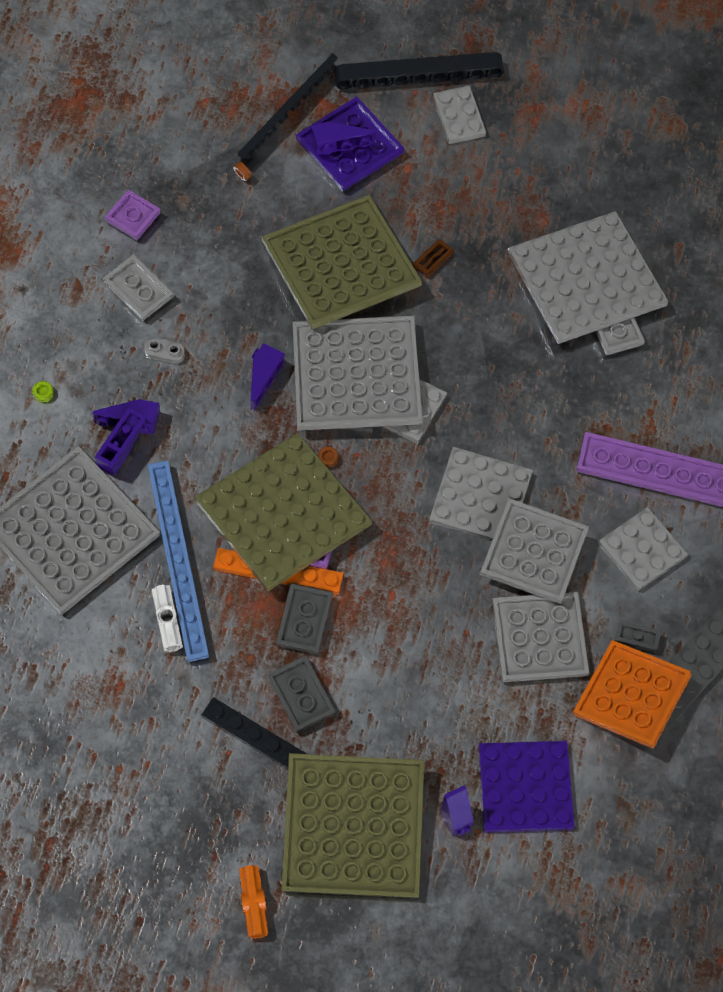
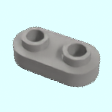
[144,338,185,364]

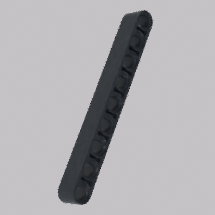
[334,52,504,90]

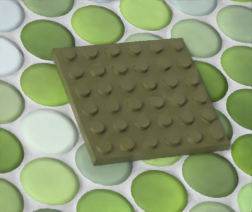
[262,195,422,330]
[194,433,372,592]
[281,753,424,898]

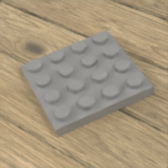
[429,447,533,541]
[480,498,589,604]
[492,592,589,683]

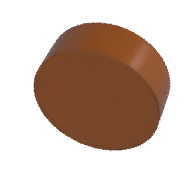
[233,161,252,181]
[318,447,338,468]

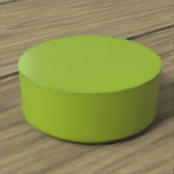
[32,381,54,403]

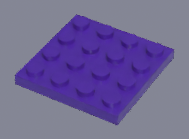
[296,96,405,192]
[478,741,574,833]

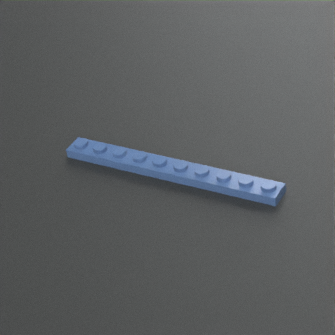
[148,461,209,662]

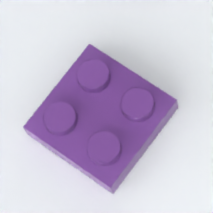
[104,189,161,240]

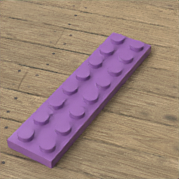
[576,432,723,507]

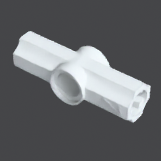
[152,585,183,652]

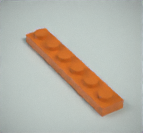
[213,548,343,595]

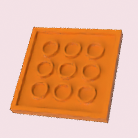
[573,640,692,749]

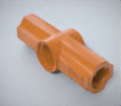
[239,865,268,939]

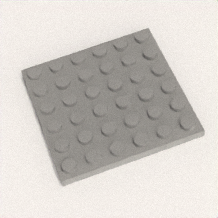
[508,211,668,344]
[293,316,422,431]
[0,446,161,615]

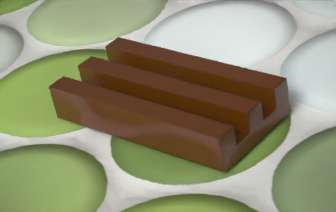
[413,239,454,279]

